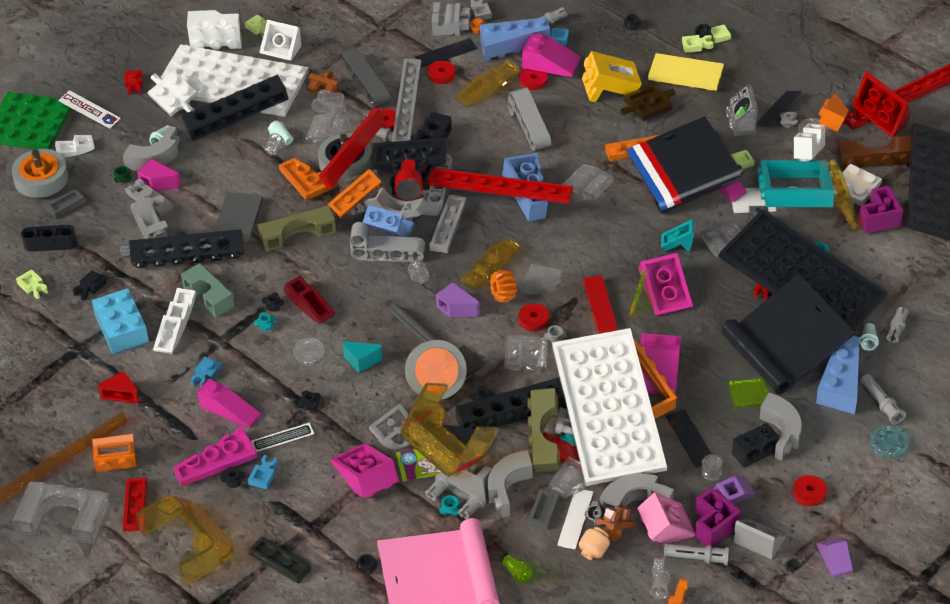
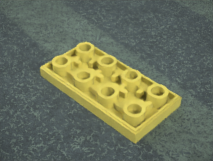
[648,53,724,91]

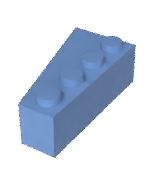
[480,17,550,62]
[502,153,548,222]
[816,336,860,414]

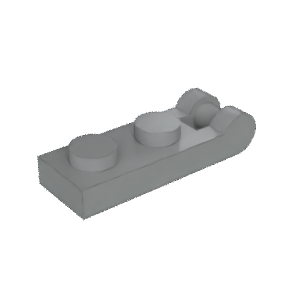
[125,179,173,217]

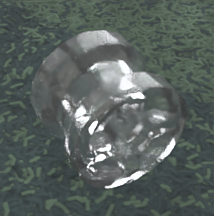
[263,133,285,155]
[407,260,429,284]
[701,455,723,481]

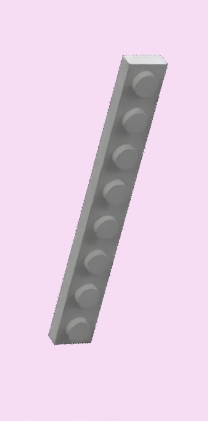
[392,58,421,142]

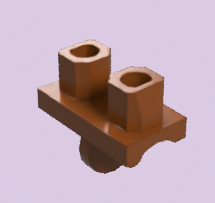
[308,70,342,100]
[596,506,635,541]

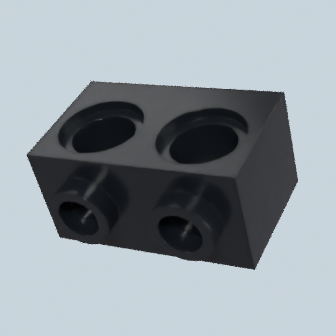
[732,423,779,468]

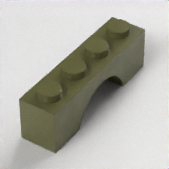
[258,206,336,252]
[528,388,561,473]

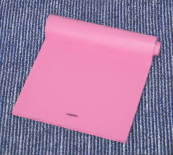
[377,518,500,604]

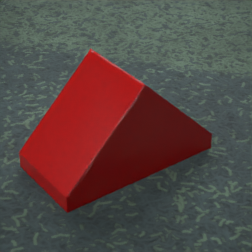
[98,371,140,404]

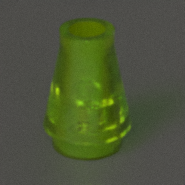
[502,555,533,583]

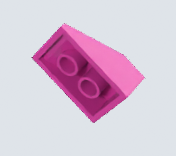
[522,33,581,77]
[638,253,693,316]
[640,333,681,395]
[330,443,399,498]

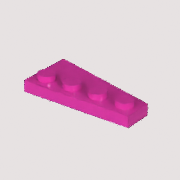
[173,425,257,487]

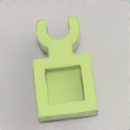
[245,15,267,37]
[682,35,713,53]
[16,269,48,299]

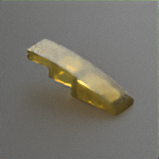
[455,59,520,107]
[828,159,858,232]
[460,238,522,291]

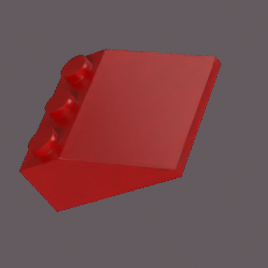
[852,71,910,137]

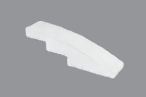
[153,288,197,354]

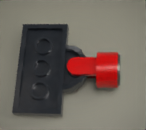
[373,137,447,200]

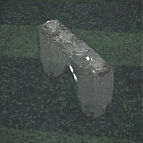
[13,481,111,545]

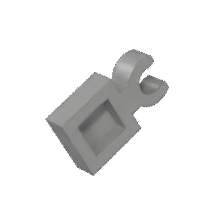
[470,0,492,20]

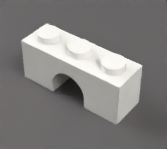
[794,124,825,162]

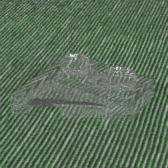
[547,456,595,499]

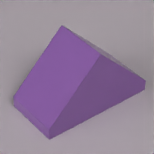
[816,537,853,578]

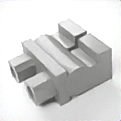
[431,2,471,36]

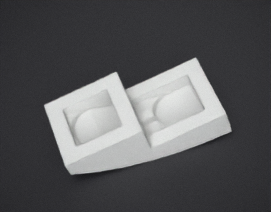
[55,135,94,158]

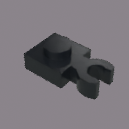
[73,270,107,300]

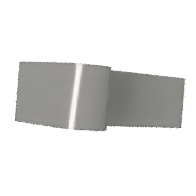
[507,87,551,151]
[410,154,453,216]
[350,222,425,262]

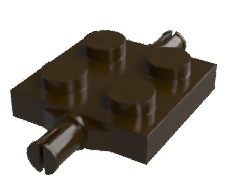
[621,84,676,121]

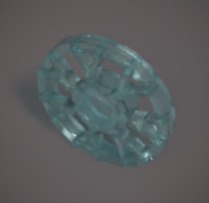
[870,426,909,458]

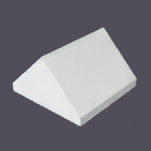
[260,20,302,61]

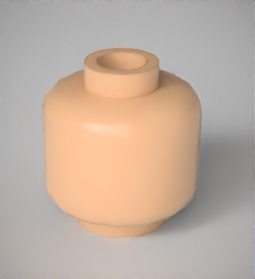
[579,527,610,560]

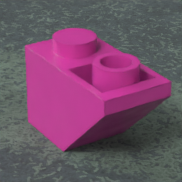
[137,159,181,191]

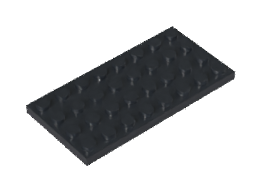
[907,123,950,241]
[718,209,887,332]

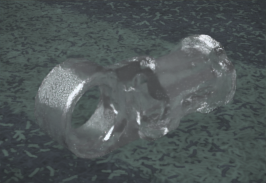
[649,556,672,599]

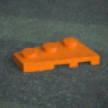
[279,158,338,201]

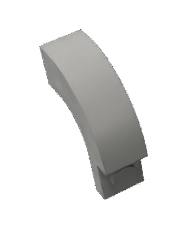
[123,126,180,171]
[130,197,168,239]
[760,392,802,461]
[488,450,533,518]
[599,473,674,509]

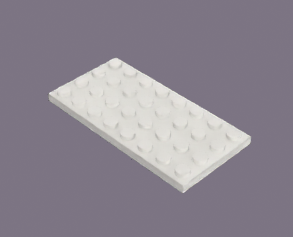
[161,44,309,117]
[552,328,667,486]

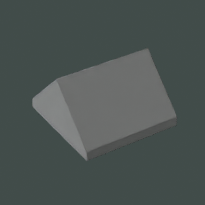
[734,518,786,560]

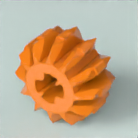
[490,270,517,302]

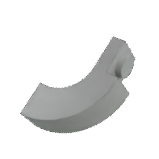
[363,187,427,221]

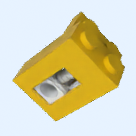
[582,51,642,102]

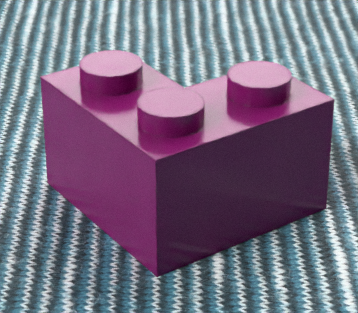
[859,186,903,234]
[695,487,741,547]

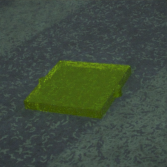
[629,270,646,315]
[729,378,768,409]

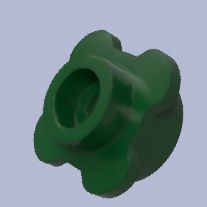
[113,166,132,183]

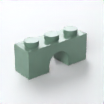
[181,263,234,318]

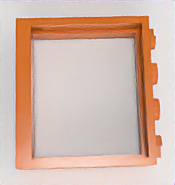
[633,338,677,419]

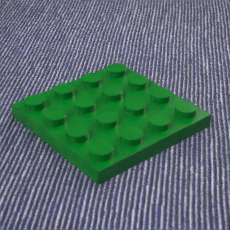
[0,91,72,150]

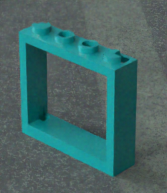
[757,160,834,207]

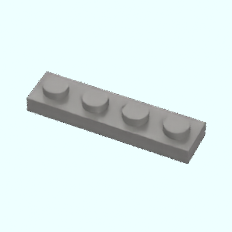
[429,195,467,253]

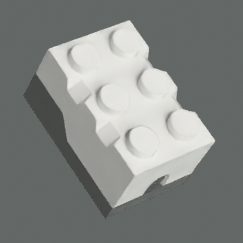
[187,5,243,50]

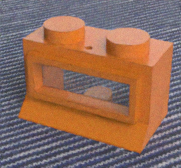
[92,434,137,472]

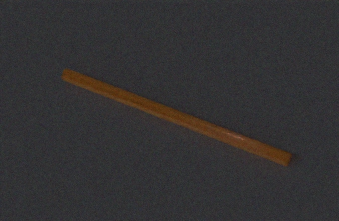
[0,413,128,503]

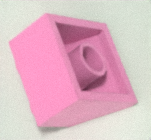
[638,492,696,544]

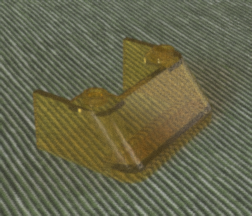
[136,496,235,586]

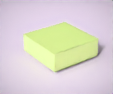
[710,25,731,43]
[730,150,755,169]

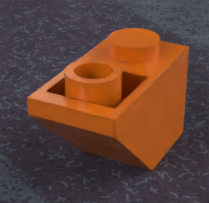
[818,94,849,132]

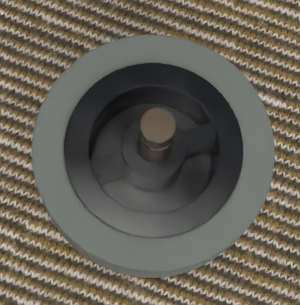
[318,133,373,182]

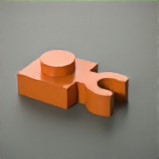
[668,578,688,604]

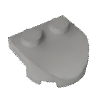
[369,404,419,449]

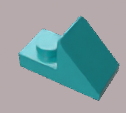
[661,219,694,252]

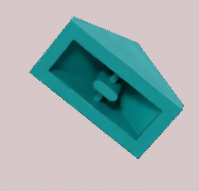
[342,341,383,373]

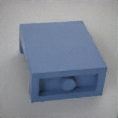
[363,205,415,237]

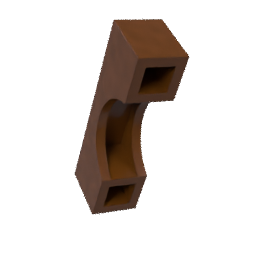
[837,136,911,169]

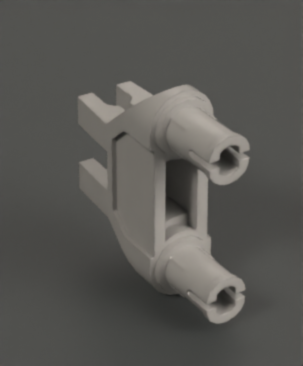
[425,457,492,519]

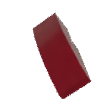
[284,275,336,324]

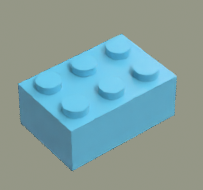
[91,288,149,354]

